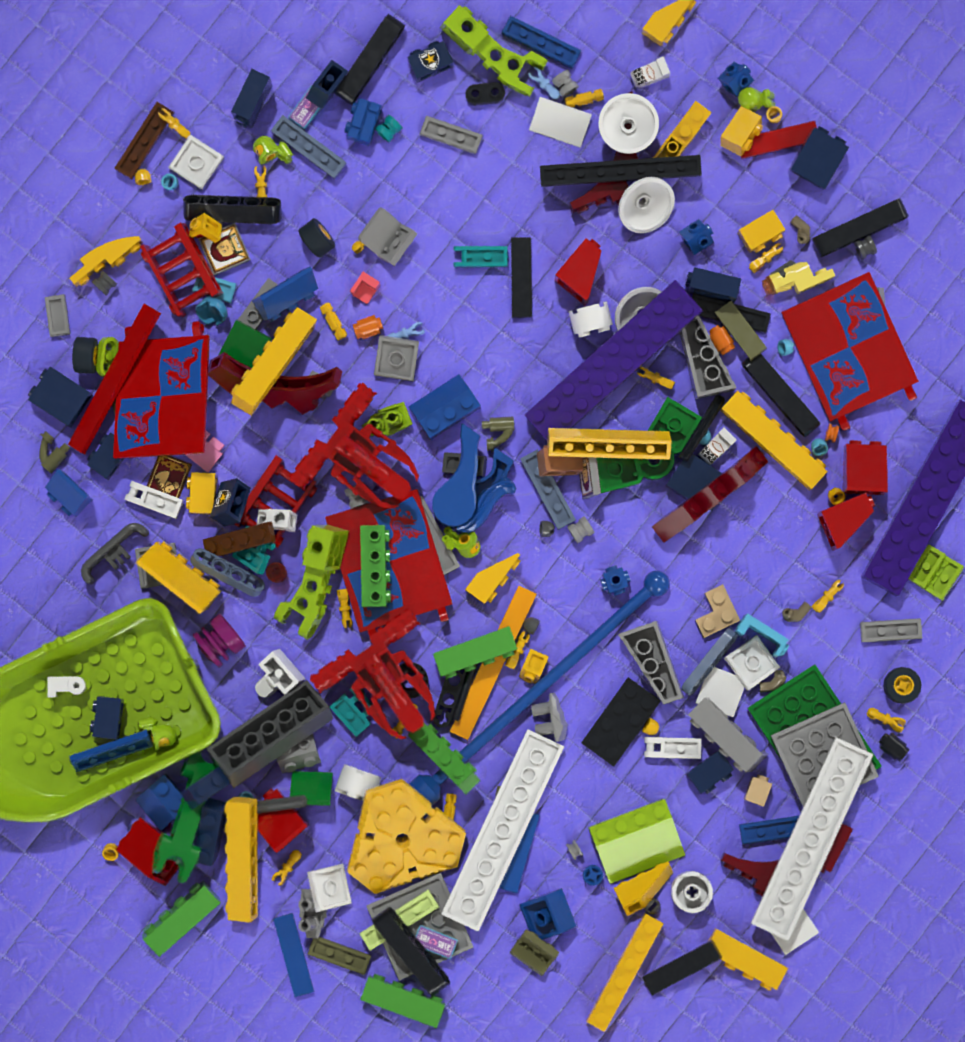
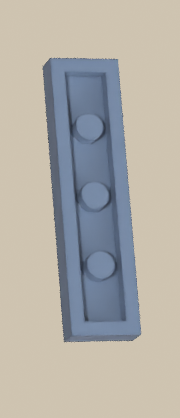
[271,115,347,179]
[520,449,576,530]

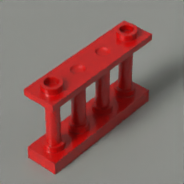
[140,223,224,317]
[234,455,318,548]

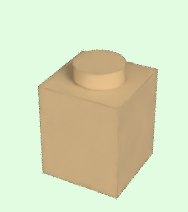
[743,774,772,807]

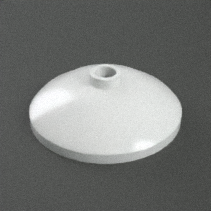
[598,93,659,154]
[618,177,675,233]
[615,287,662,331]

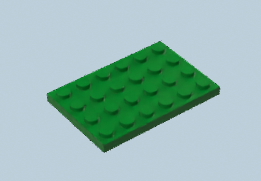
[747,664,882,770]

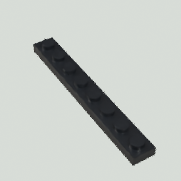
[540,155,702,187]

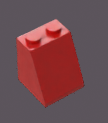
[554,238,601,306]
[842,440,888,495]
[817,493,875,551]
[257,788,309,853]
[115,817,179,886]

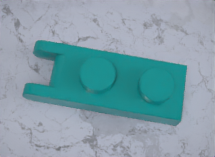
[453,246,507,267]

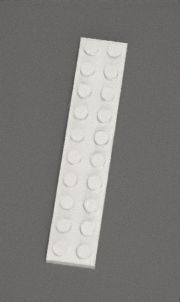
[441,729,564,931]
[751,737,873,941]

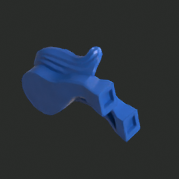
[432,423,516,533]

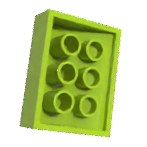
[588,798,685,884]

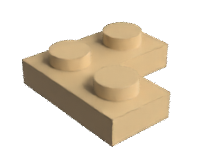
[695,584,740,638]

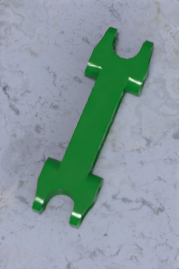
[152,750,217,883]

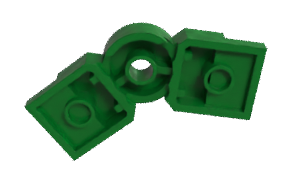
[596,397,702,494]

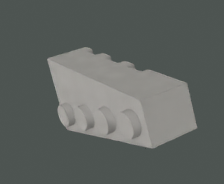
[679,315,737,400]
[618,621,684,704]
[688,697,769,772]

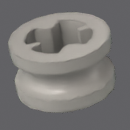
[566,840,583,860]

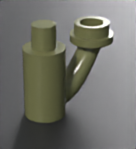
[482,417,514,452]
[39,431,70,474]

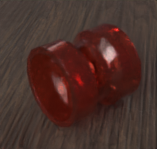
[266,562,287,583]

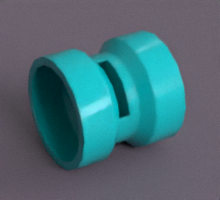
[375,115,403,143]

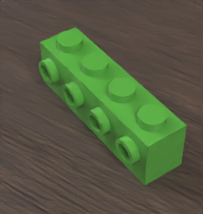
[360,525,391,608]
[433,626,517,679]
[408,723,480,794]
[142,881,221,957]
[360,973,446,1028]

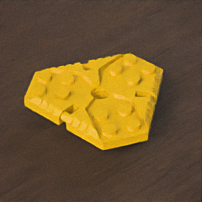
[347,779,466,894]

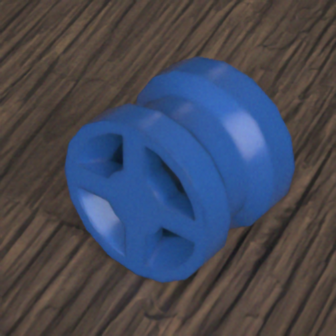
[583,865,603,886]

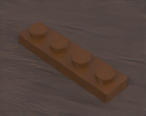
[114,102,174,180]
[203,522,276,557]

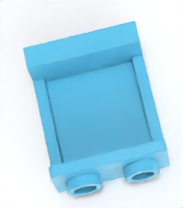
[734,613,789,658]

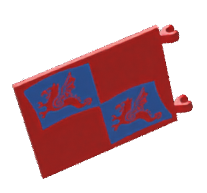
[781,272,919,430]
[113,321,210,459]
[325,489,453,641]

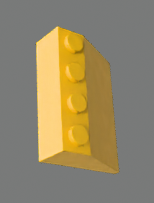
[136,541,222,614]

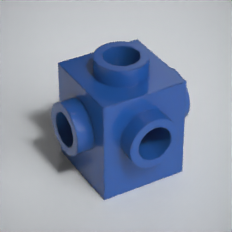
[718,62,754,97]
[679,219,714,255]
[600,565,631,596]

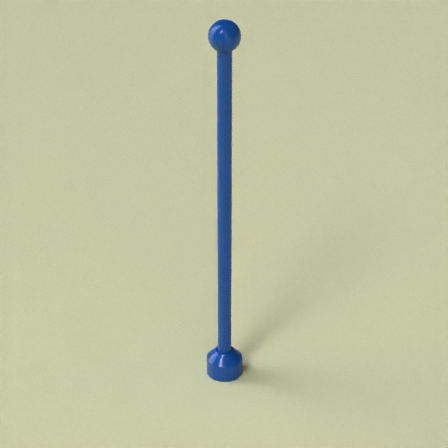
[409,571,670,807]

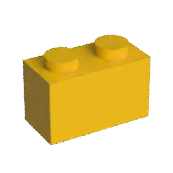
[721,106,763,156]
[737,210,785,253]
[186,472,217,515]

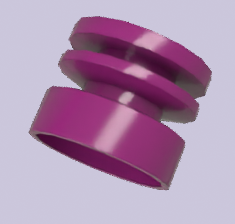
[193,613,246,668]

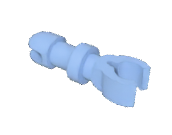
[528,67,560,100]
[387,322,425,339]

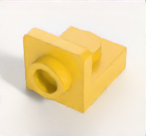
[189,213,222,243]
[519,649,549,684]

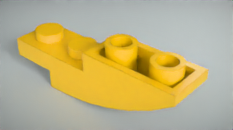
[653,101,712,158]
[69,236,143,287]

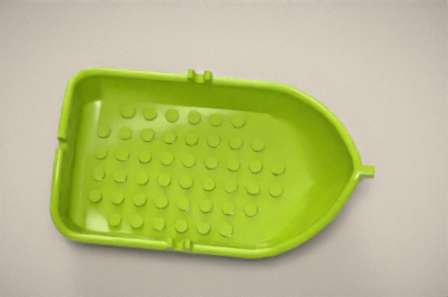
[0,598,221,823]

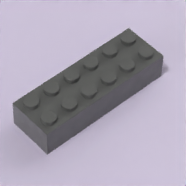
[207,680,333,788]

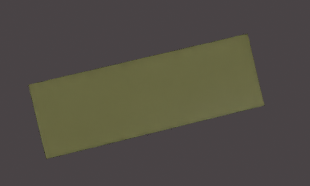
[715,301,767,361]
[307,936,372,975]

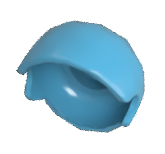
[195,296,228,326]

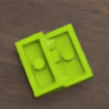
[908,544,964,601]

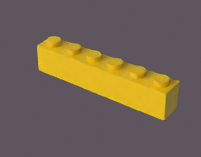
[231,307,317,416]
[720,390,828,491]
[547,428,671,459]
[224,797,258,922]
[586,913,663,1032]

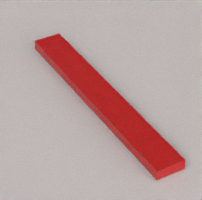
[68,304,161,454]

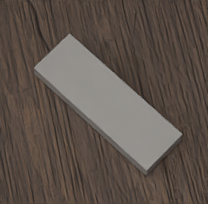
[420,116,483,154]
[860,618,922,643]

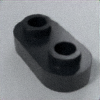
[465,82,505,106]

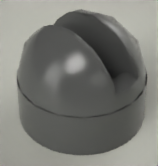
[539,521,555,537]
[524,617,540,635]
[644,898,660,914]

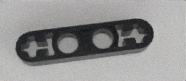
[433,669,466,728]

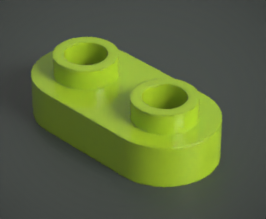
[96,337,119,377]

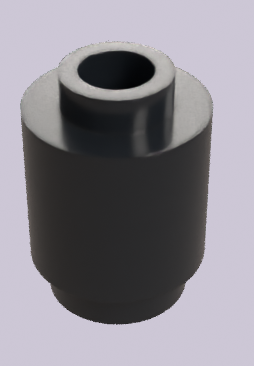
[879,732,910,762]

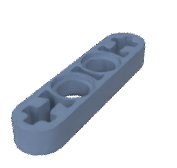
[190,548,265,597]
[681,628,738,696]

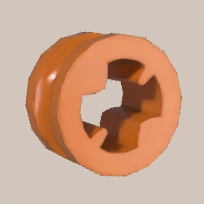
[825,423,839,443]

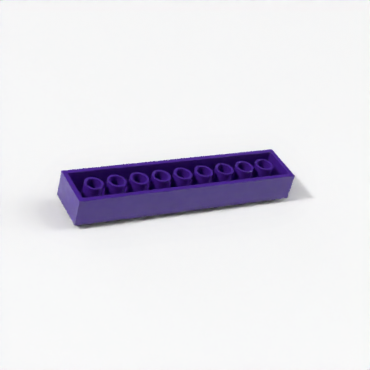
[525,280,703,440]
[861,400,965,596]

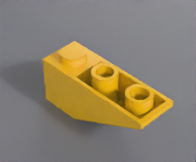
[642,0,697,47]
[465,553,521,604]
[614,861,673,916]

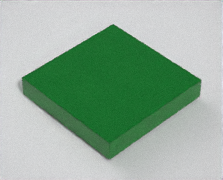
[219,320,272,368]
[290,771,333,806]

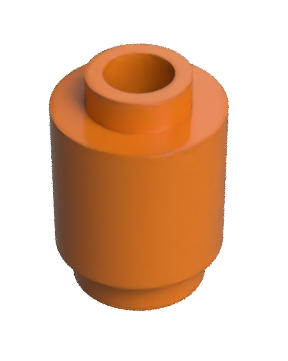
[352,315,383,340]
[709,325,735,356]

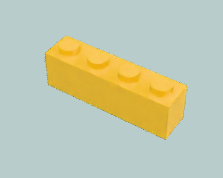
[708,928,788,991]

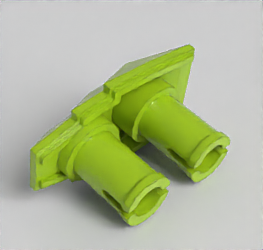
[362,402,413,436]

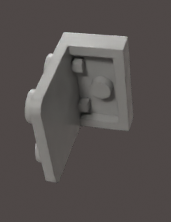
[358,207,417,266]
[277,733,321,774]

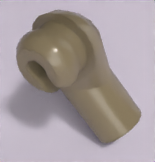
[790,215,810,244]
[782,601,812,622]
[759,670,786,692]

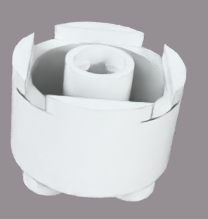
[568,301,613,338]
[334,764,382,801]
[671,871,713,913]

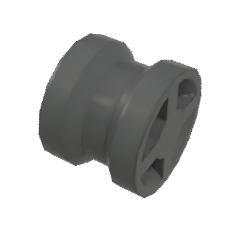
[854,235,877,260]
[92,270,117,296]

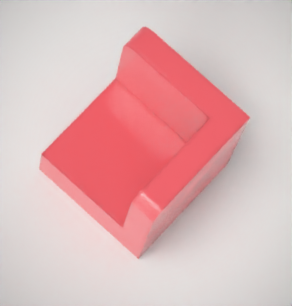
[350,271,380,304]

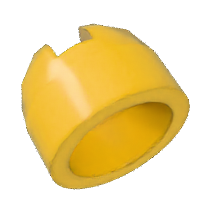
[766,106,783,124]
[135,169,151,185]
[828,487,845,505]
[642,718,659,735]
[102,843,119,861]

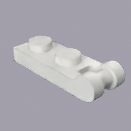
[124,481,184,519]
[644,737,701,759]

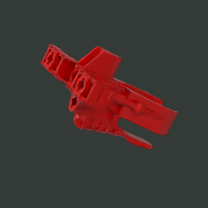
[289,382,419,509]
[310,609,435,739]

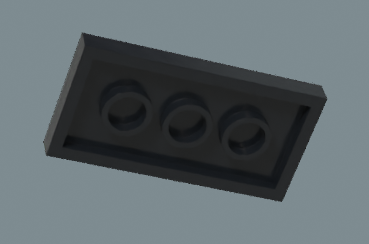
[581,677,661,766]

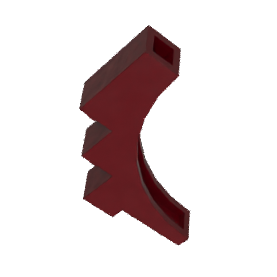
[570,92,638,214]
[208,352,343,415]
[652,446,768,543]
[720,823,853,896]

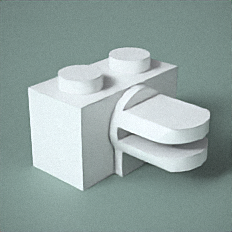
[255,649,306,698]

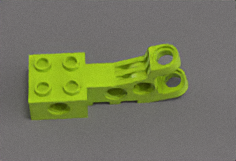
[440,5,548,97]
[274,525,349,640]

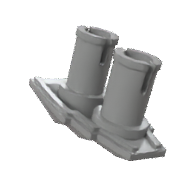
[531,692,568,742]
[298,889,327,938]

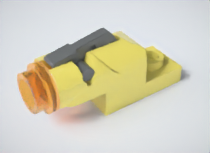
[761,260,835,295]

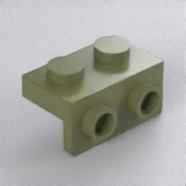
[510,929,560,976]

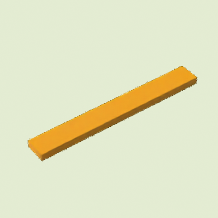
[450,586,537,740]

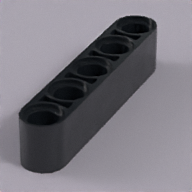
[335,14,405,105]
[183,195,281,224]
[812,198,909,257]
[741,354,821,437]
[372,907,450,996]

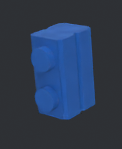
[344,98,382,146]

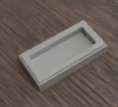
[45,294,70,337]

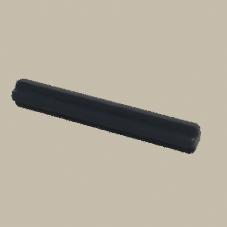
[679,395,725,462]

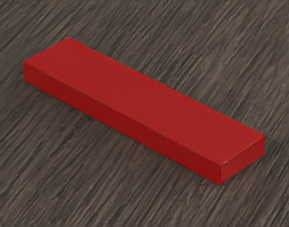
[741,121,817,159]

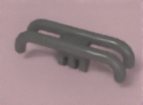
[81,523,149,585]

